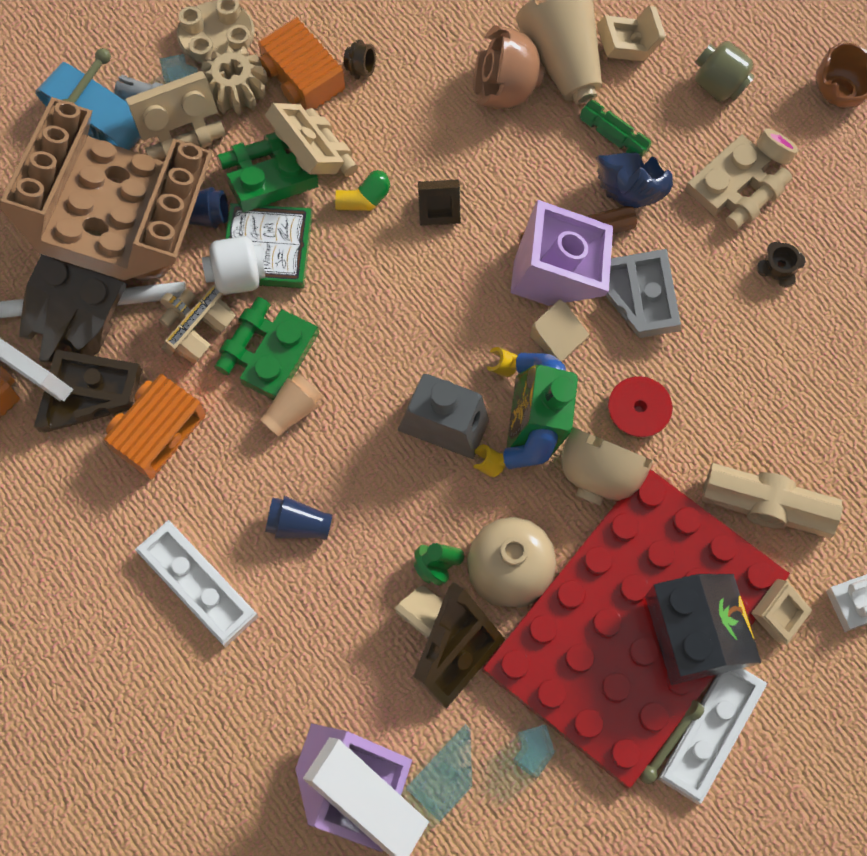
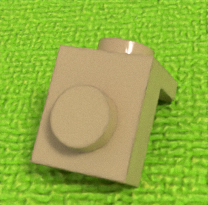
[597,6,666,61]

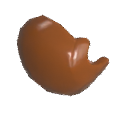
[816,43,867,108]

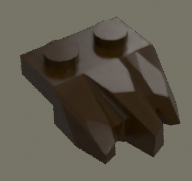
[19,254,127,363]

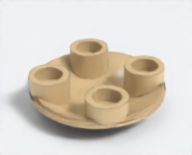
[177,0,255,63]

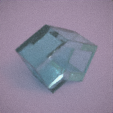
[160,54,198,84]
[512,724,555,779]

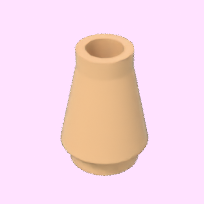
[260,373,323,437]

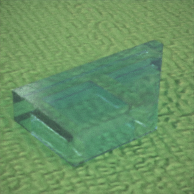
[406,724,472,823]

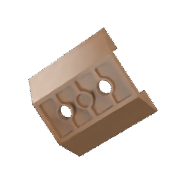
[0,97,213,280]

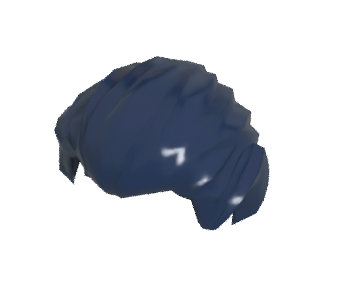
[596,153,673,208]

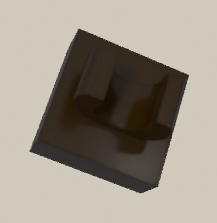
[418,179,461,226]

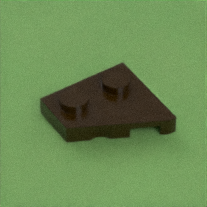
[34,349,142,433]
[413,582,505,709]

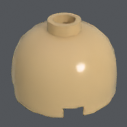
[561,427,654,506]
[467,517,556,608]

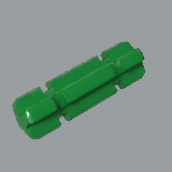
[580,100,651,159]

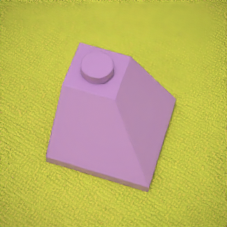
[510,200,613,306]
[295,723,412,852]

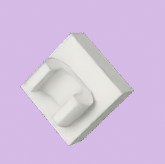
[826,574,867,632]

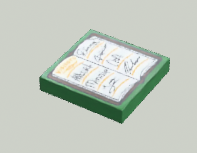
[226,203,313,289]

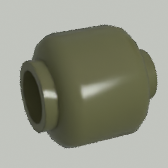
[694,41,755,101]

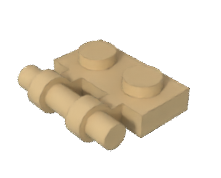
[126,71,226,160]
[265,103,358,177]
[685,134,792,230]

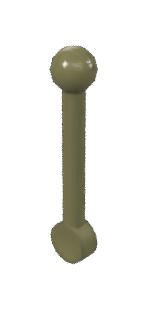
[62,48,111,104]
[639,700,705,784]

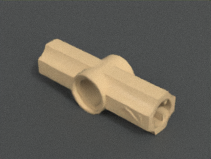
[701,463,843,539]

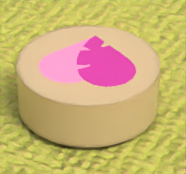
[756,128,799,165]

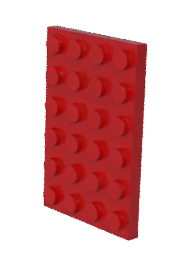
[482,469,790,790]

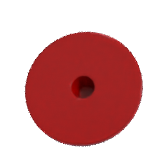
[608,376,673,437]

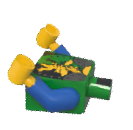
[473,347,578,477]

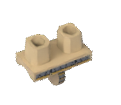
[159,284,236,364]

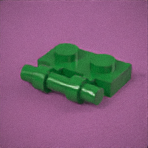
[217,132,318,213]
[214,297,319,400]

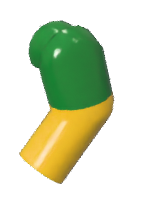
[335,170,390,211]

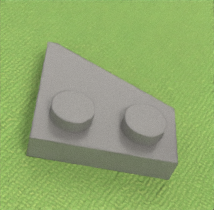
[605,249,681,338]

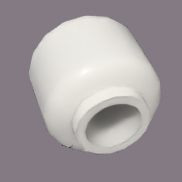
[202,236,266,295]

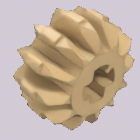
[201,45,268,116]

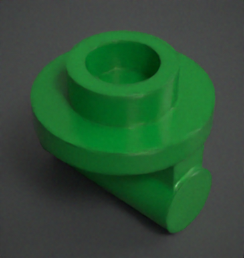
[414,543,465,586]

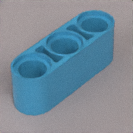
[35,62,141,150]

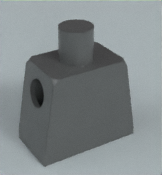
[398,374,489,460]

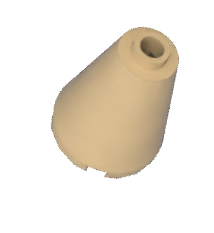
[516,0,602,105]

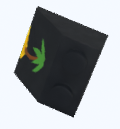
[645,574,762,685]

